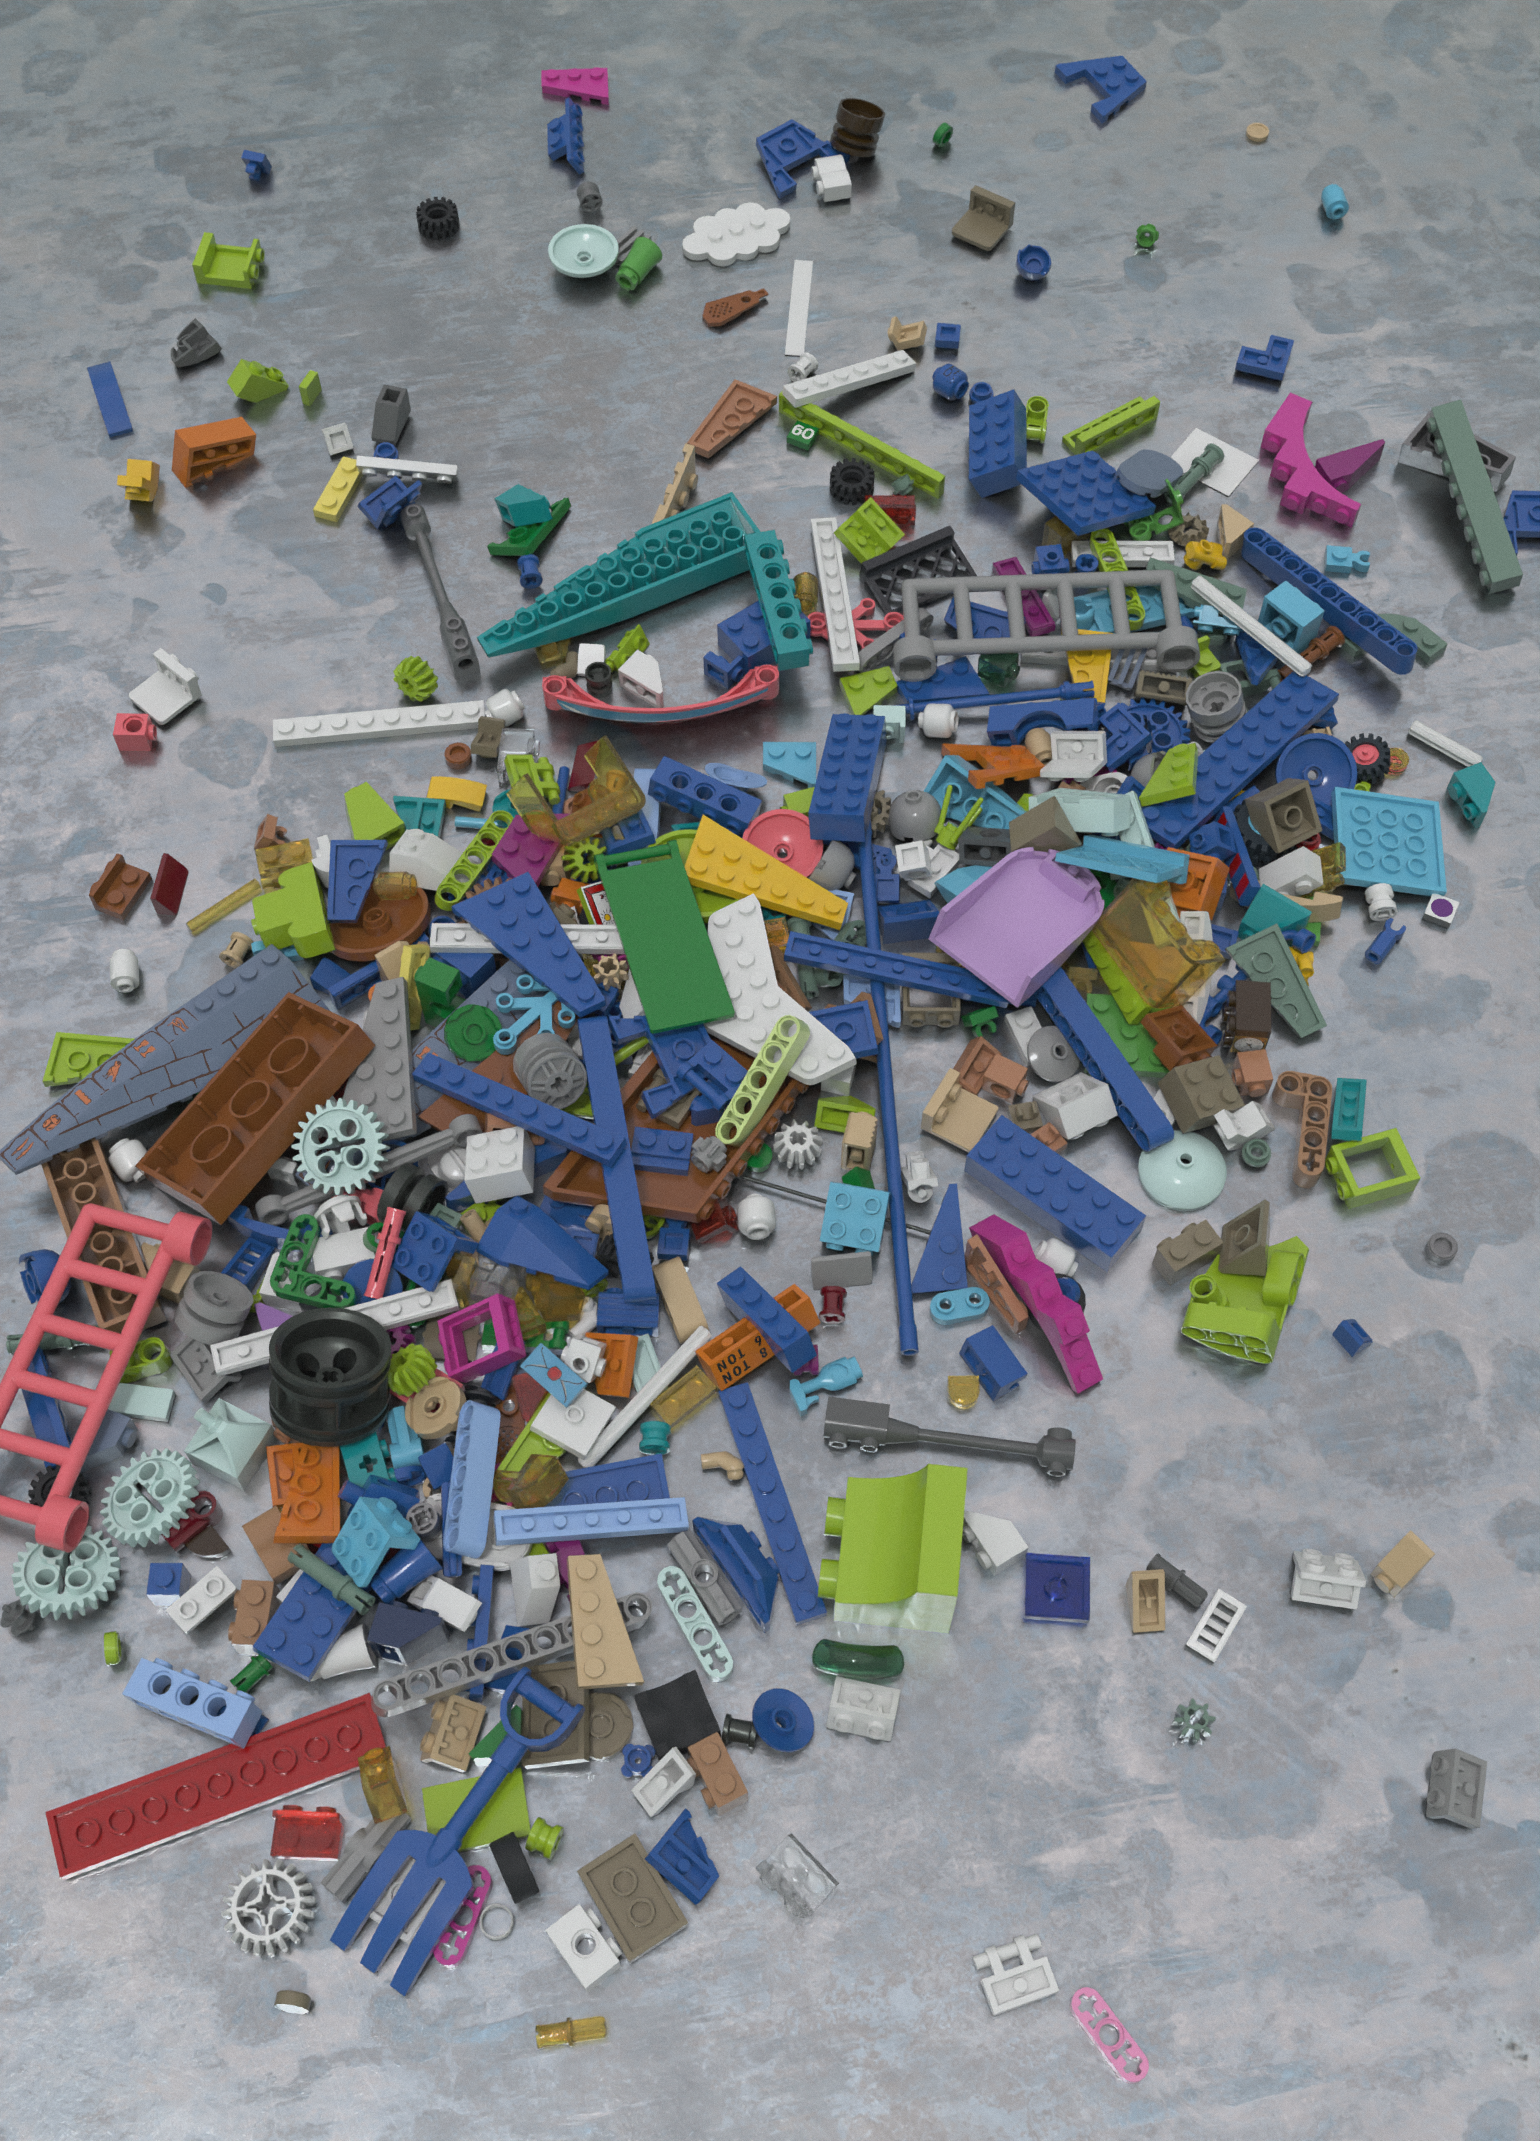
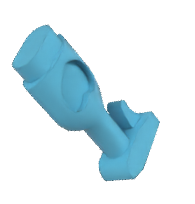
[790,1356,863,1417]

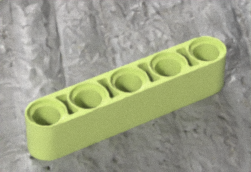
[715,1015,810,1147]

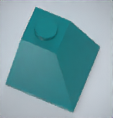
[1238,884,1312,947]

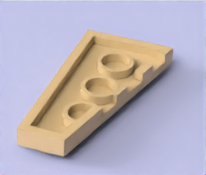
[652,443,698,524]
[567,1554,644,1690]

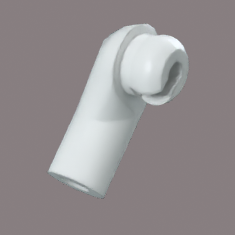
[569,1296,598,1338]

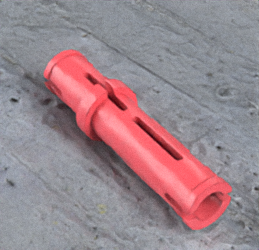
[364,1207,406,1299]

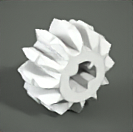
[773,1119,823,1170]

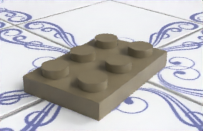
[522,1660,589,1769]
[577,1834,689,1964]

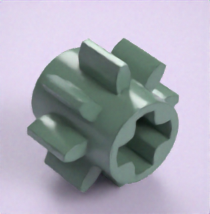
[1172,1698,1216,1744]

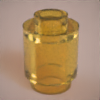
[793,572,818,612]
[373,871,417,900]

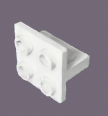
[1291,1548,1366,1609]

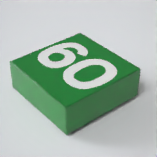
[786,420,819,451]

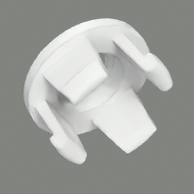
[314,1195,367,1239]

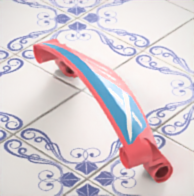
[542,664,779,725]

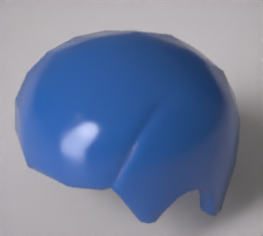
[1016,244,1051,281]

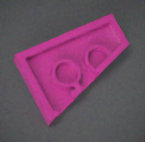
[541,67,609,105]

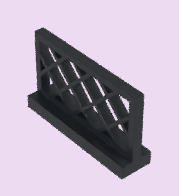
[859,525,977,614]

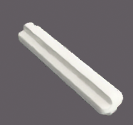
[1408,720,1483,767]

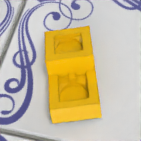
[426,776,487,812]

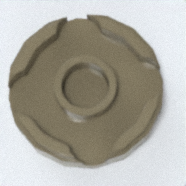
[589,1692,634,1761]

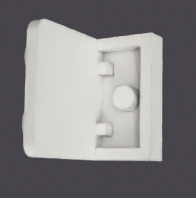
[129,648,202,725]
[1040,731,1107,782]

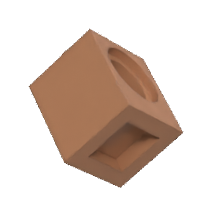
[982,1054,1029,1104]

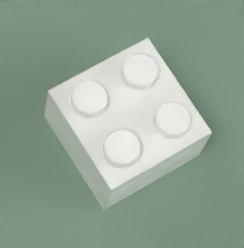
[464,1126,535,1204]

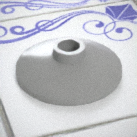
[1027,1026,1080,1082]

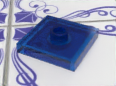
[1024,1553,1090,1623]

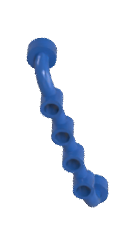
[1199,928,1316,1045]

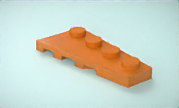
[273,1443,340,1543]

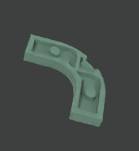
[1341,614,1448,663]

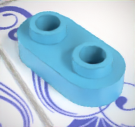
[929,1287,990,1325]

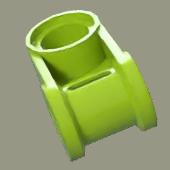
[1026,396,1049,444]
[109,1337,173,1384]

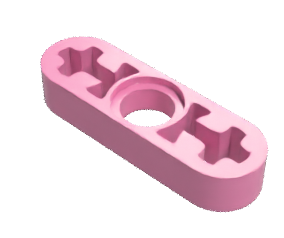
[1070,1987,1149,2084]

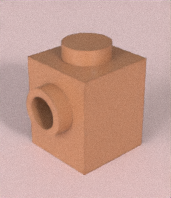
[1231,1049,1273,1097]

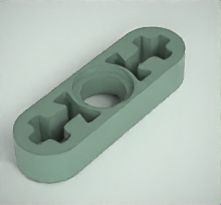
[814,920,867,988]

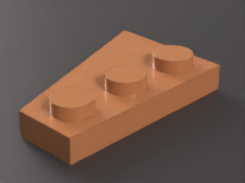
[965,1234,1029,1334]

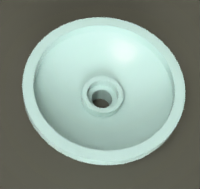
[548,224,619,278]
[1138,1130,1227,1211]

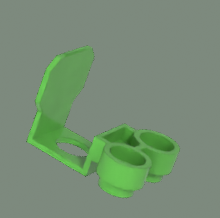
[1124,479,1184,541]

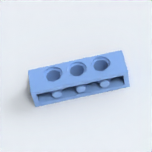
[122,1658,263,1749]

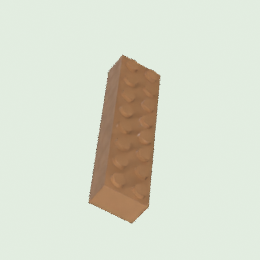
[41,1137,167,1333]

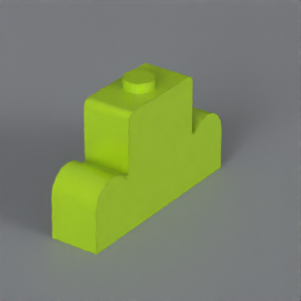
[251,862,335,958]

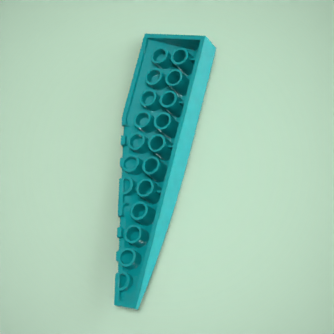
[477,492,761,658]

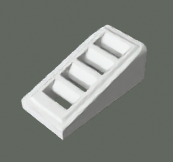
[1186,1589,1247,1662]

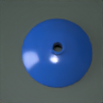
[1275,733,1357,807]

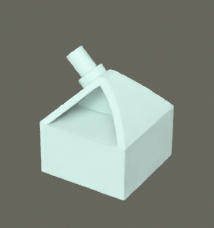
[184,1398,277,1491]

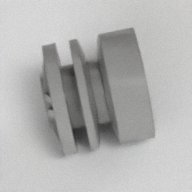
[1186,671,1247,743]
[513,1033,587,1109]

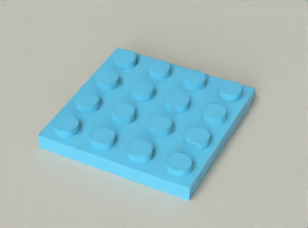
[1331,787,1447,896]

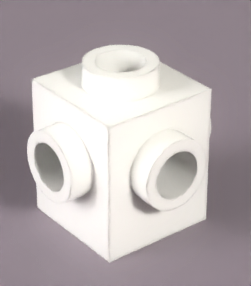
[560,1334,607,1383]

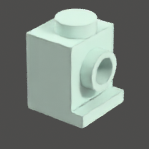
[873,705,905,743]

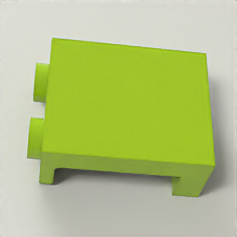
[192,232,265,289]

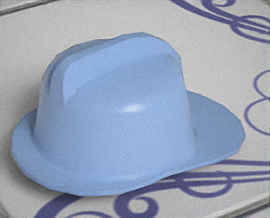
[704,763,767,793]

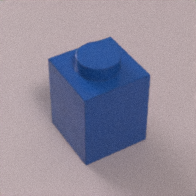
[146,1563,191,1606]

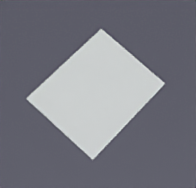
[1170,428,1259,496]

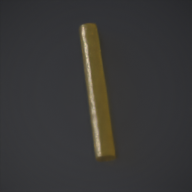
[186,878,261,932]

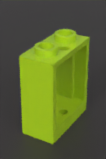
[1325,1128,1420,1209]

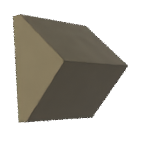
[1009,796,1082,852]
[1218,1199,1270,1276]

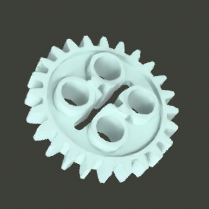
[292,1098,390,1196]
[100,1448,200,1548]
[12,1526,121,1620]

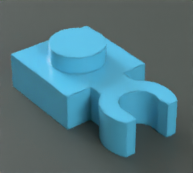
[1325,545,1370,573]

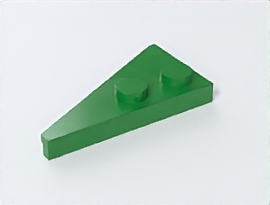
[487,498,571,556]

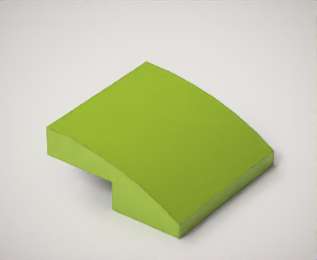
[834,497,905,564]

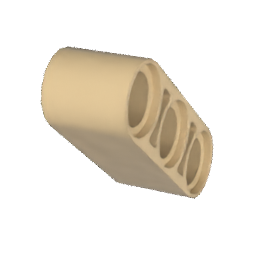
[652,1256,709,1344]

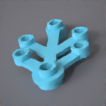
[493,974,576,1055]

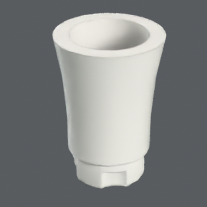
[311,1623,377,1681]

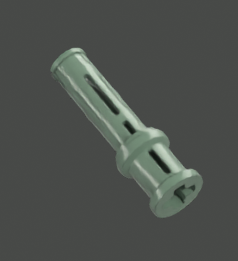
[1164,443,1225,505]
[787,917,819,999]

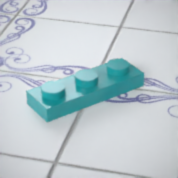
[1331,1078,1367,1141]

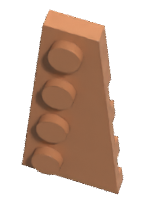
[687,379,777,458]

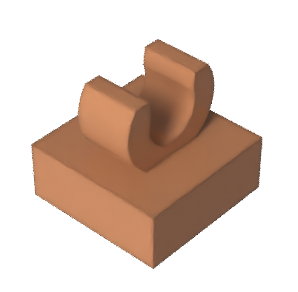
[254,814,287,852]
[1030,1122,1067,1153]

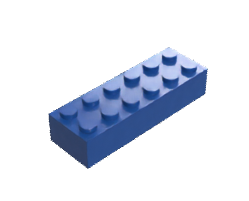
[808,713,887,842]
[964,1115,1146,1272]

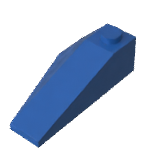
[476,1196,609,1290]

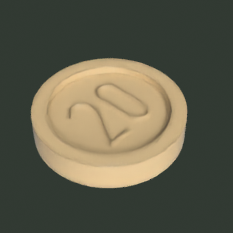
[1246,123,1269,142]

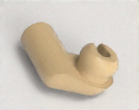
[701,1451,744,1480]

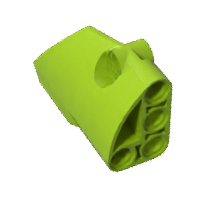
[1181,1236,1309,1364]

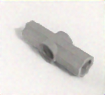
[667,1530,742,1626]
[321,1799,411,1903]

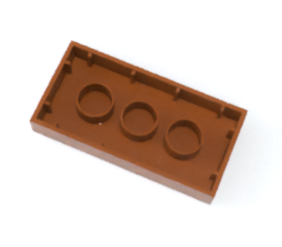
[135,992,375,1225]

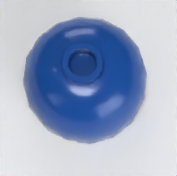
[19,1249,74,1304]

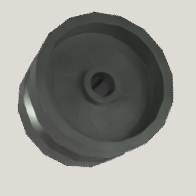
[377,1162,448,1232]

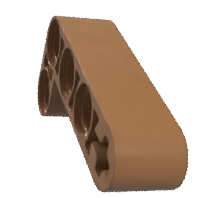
[1272,1071,1332,1188]

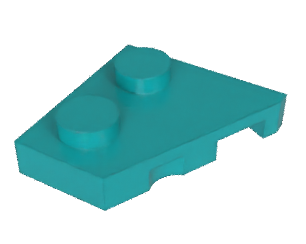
[393,796,446,838]

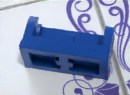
[959,1325,1028,1401]

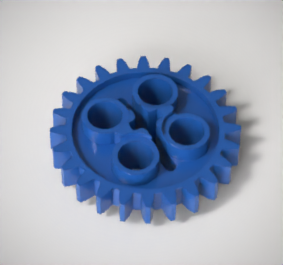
[1104,697,1190,771]

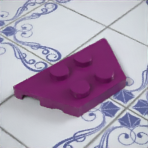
[492,813,577,887]

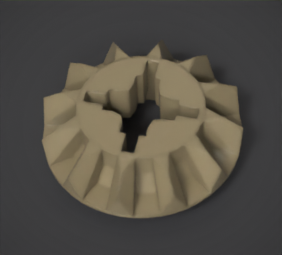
[1168,512,1209,546]

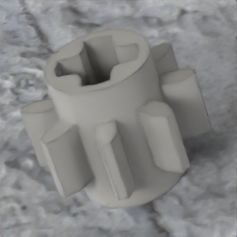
[691,1136,727,1173]

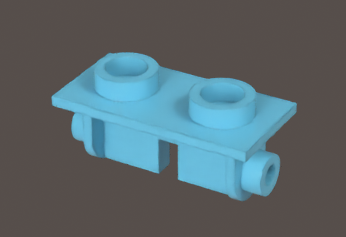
[1193,604,1245,636]

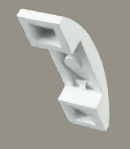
[1173,911,1213,1024]

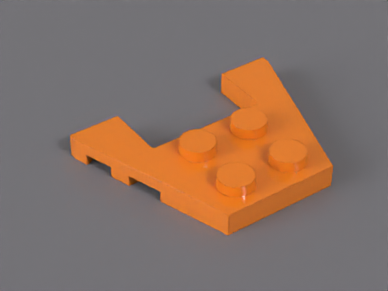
[941,743,1045,789]

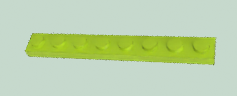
[779,391,945,499]

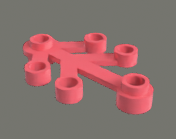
[807,598,904,650]

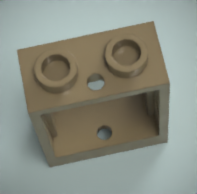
[901,952,960,1027]

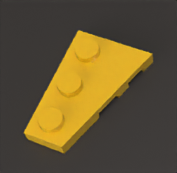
[1061,629,1114,703]

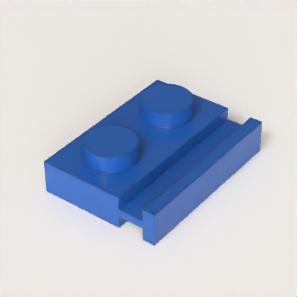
[631,1127,693,1176]

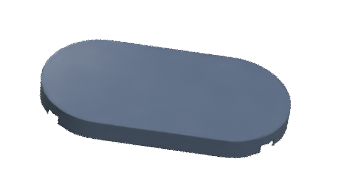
[1116,449,1183,498]

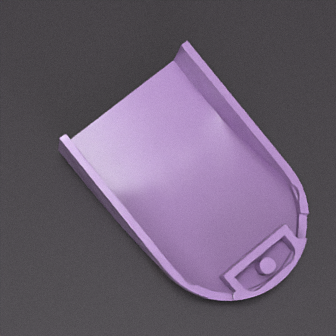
[928,847,1104,1008]

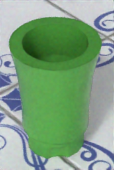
[615,237,663,291]

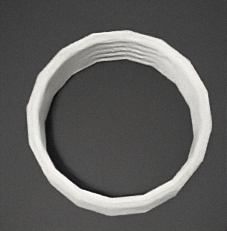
[479,1903,514,1940]

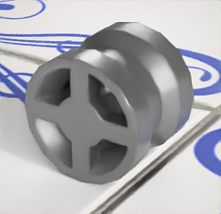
[576,182,603,213]

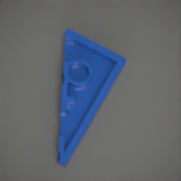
[1235,632,1279,686]
[911,1183,968,1294]

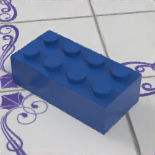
[969,389,1027,498]

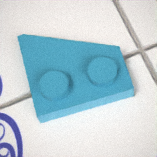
[763,742,816,788]

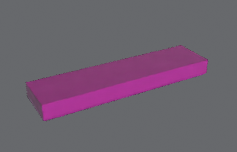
[992,557,1056,637]

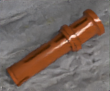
[1278,626,1345,682]

